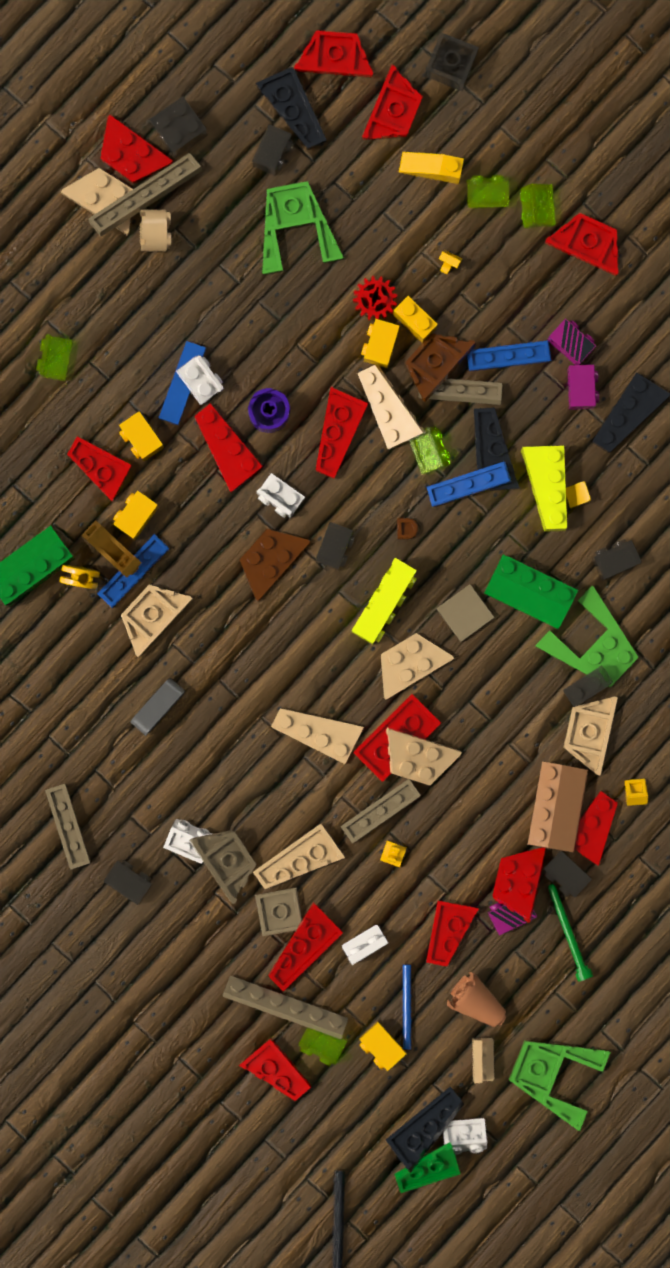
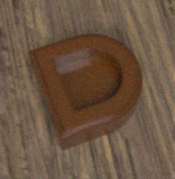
[397,518,418,540]

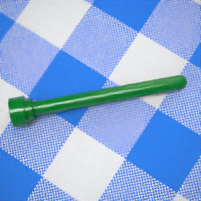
[548,884,594,982]

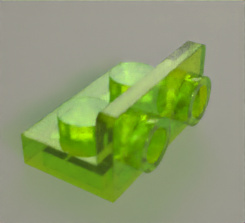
[467,175,509,208]
[520,183,556,228]
[37,334,73,381]
[409,427,450,475]
[298,1027,347,1066]

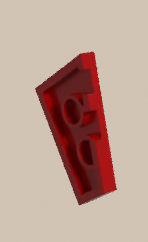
[67,436,132,502]
[575,791,618,866]
[426,900,479,967]

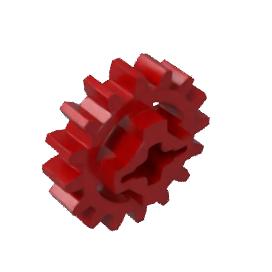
[353,276,397,321]

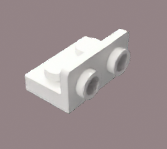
[176,355,224,404]
[257,473,305,518]
[163,819,212,864]
[342,925,388,965]
[443,1118,487,1155]

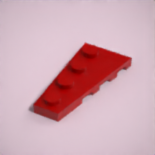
[315,387,368,479]
[194,404,263,493]
[268,902,343,991]

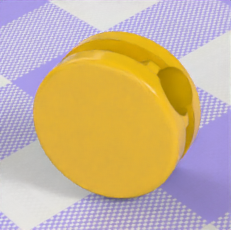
[59,565,100,589]

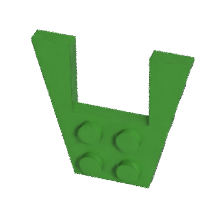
[262,181,343,275]
[535,586,638,688]
[509,1040,610,1131]

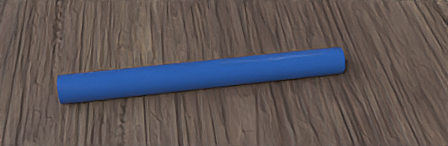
[403,965,411,1049]

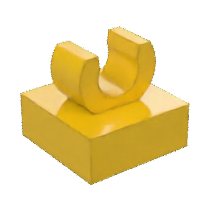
[439,250,463,274]
[380,841,406,867]

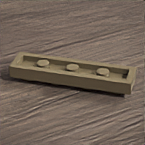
[418,379,502,405]
[341,779,421,844]
[45,784,91,870]

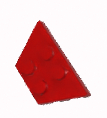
[294,30,373,77]
[362,65,422,140]
[100,115,173,184]
[545,213,618,276]
[493,847,546,922]

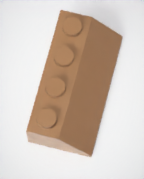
[528,762,588,853]

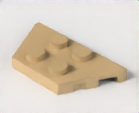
[61,168,133,235]
[121,585,193,657]
[381,633,454,700]
[563,697,618,776]
[386,727,462,785]

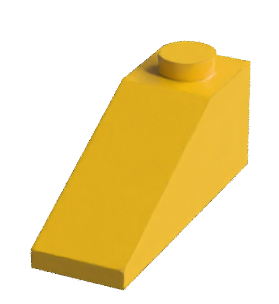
[399,152,464,184]

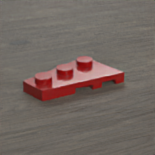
[239,1038,312,1101]

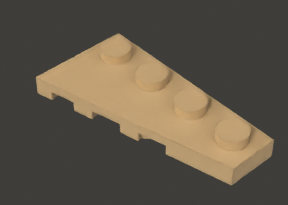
[358,365,426,449]
[271,708,364,764]
[253,824,345,889]

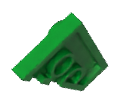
[395,1142,460,1193]

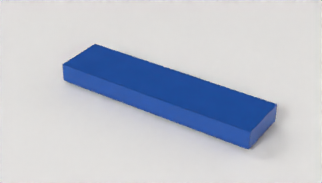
[159,341,206,426]
[467,341,551,372]
[427,461,511,507]
[97,534,170,608]

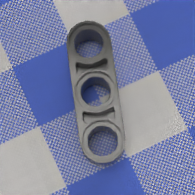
[130,677,186,736]

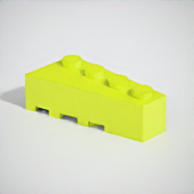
[521,446,567,532]
[352,558,417,645]

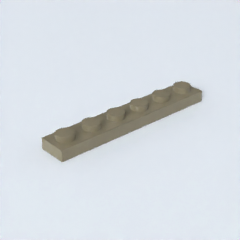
[88,153,202,237]
[222,976,348,1039]

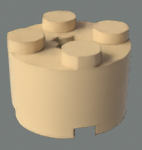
[140,210,171,251]

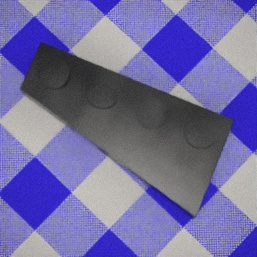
[256,67,327,150]
[592,372,670,453]
[473,408,520,491]
[386,1087,464,1173]

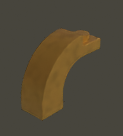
[81,520,141,578]

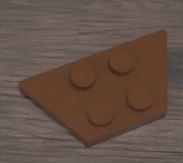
[405,333,476,402]
[240,529,311,602]

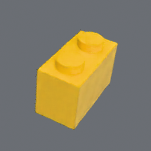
[393,296,438,343]
[361,319,399,368]
[119,411,164,461]
[113,490,159,540]
[359,1021,406,1071]

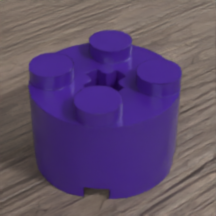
[248,388,290,433]

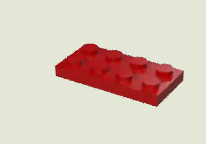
[353,694,441,782]

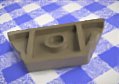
[189,830,256,904]

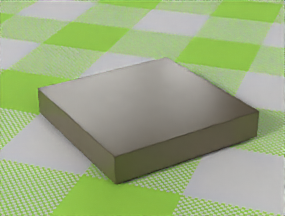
[436,584,494,642]
[255,888,302,936]

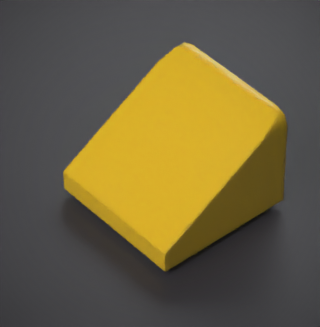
[566,481,591,508]
[625,779,648,806]

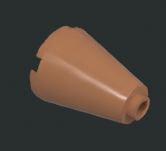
[447,972,506,1027]

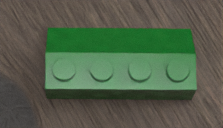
[0,525,75,608]
[484,554,578,629]

